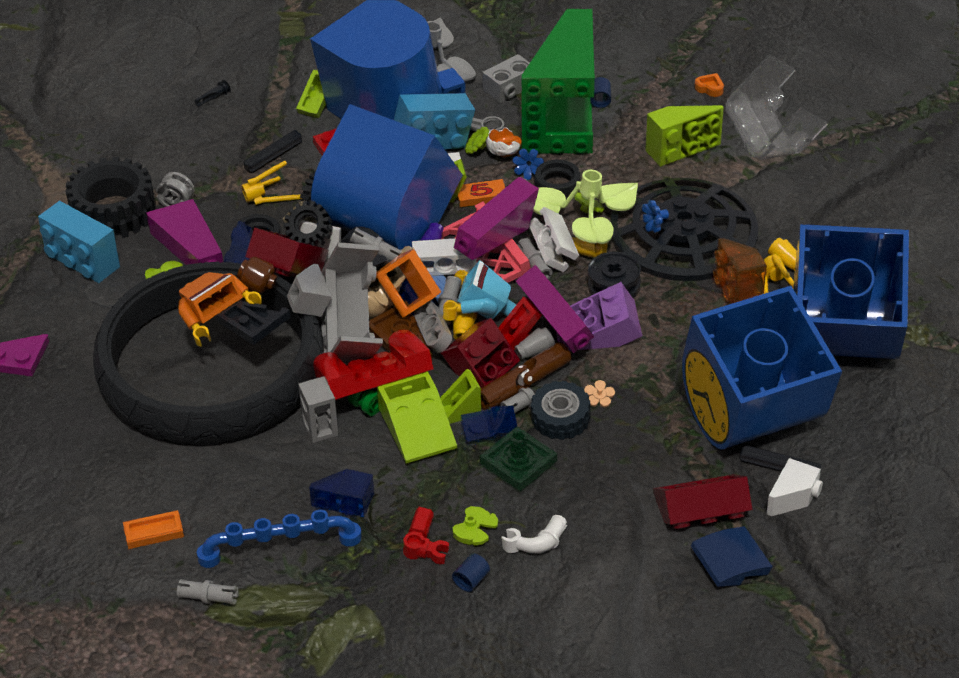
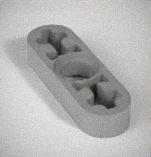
[414,300,452,353]

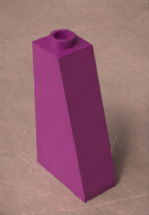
[453,177,539,260]
[146,199,223,265]
[516,265,594,353]

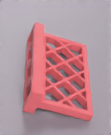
[442,202,531,283]

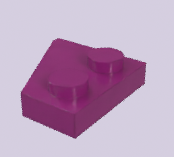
[0,334,49,377]

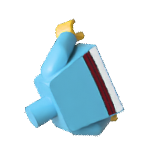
[443,260,516,321]

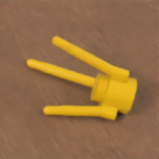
[241,161,301,205]
[760,254,794,294]

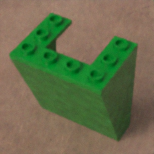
[521,9,595,154]

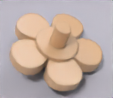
[584,380,615,407]

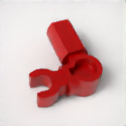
[403,507,450,564]

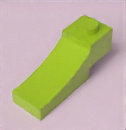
[296,69,326,118]

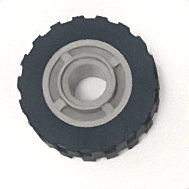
[531,381,591,440]

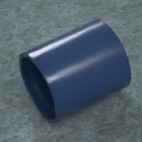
[590,77,611,108]
[452,553,490,592]

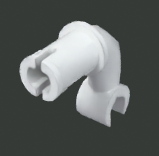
[502,515,567,554]

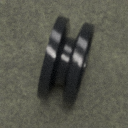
[588,251,641,298]

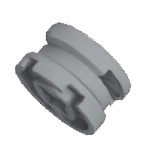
[156,172,195,207]

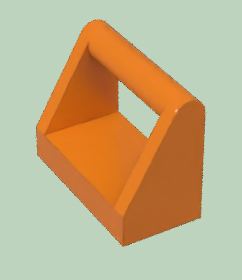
[376,249,441,318]

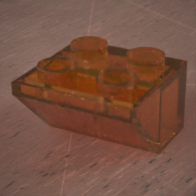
[713,238,767,304]

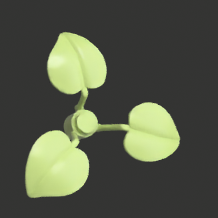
[533,169,638,244]

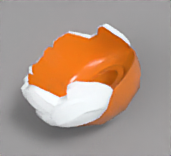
[486,127,522,157]

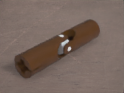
[481,342,571,412]

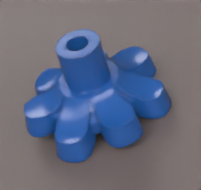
[513,149,544,180]
[642,200,669,233]

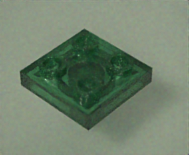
[480,427,558,491]

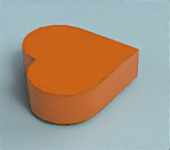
[694,73,724,97]

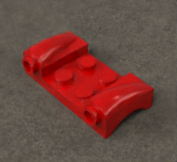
[313,329,433,399]

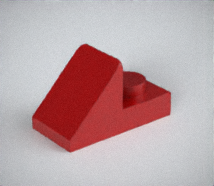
[498,297,542,350]

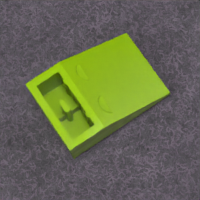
[645,105,724,167]
[377,371,457,463]

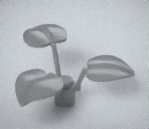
[428,17,476,82]

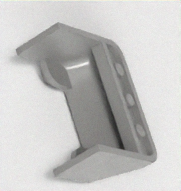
[320,242,383,364]

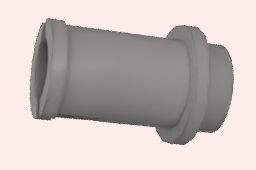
[500,388,535,417]

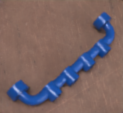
[197,510,362,568]

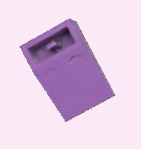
[556,282,642,351]

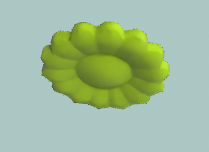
[465,127,489,154]
[574,192,604,213]

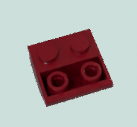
[441,318,520,388]

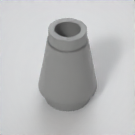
[514,327,555,360]

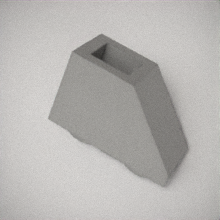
[287,264,331,317]

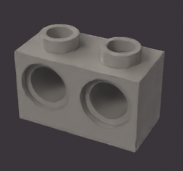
[483,54,530,103]
[298,376,338,443]

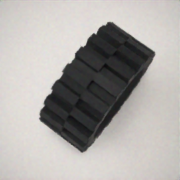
[65,157,156,240]

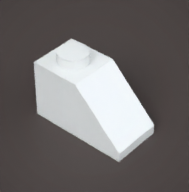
[767,458,823,516]

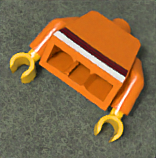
[178,272,261,347]

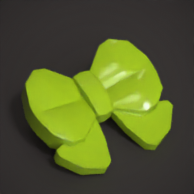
[452,506,498,546]

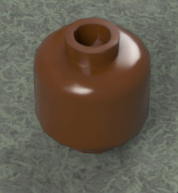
[237,256,278,295]

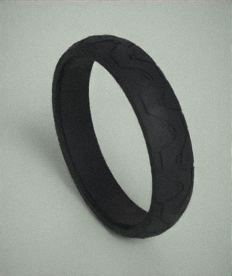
[93,262,323,446]

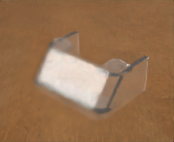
[726,54,828,160]

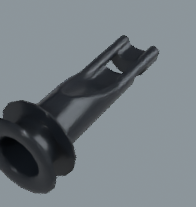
[194,80,231,107]

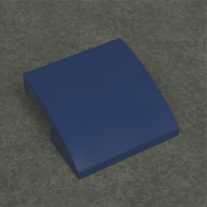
[691,526,773,587]

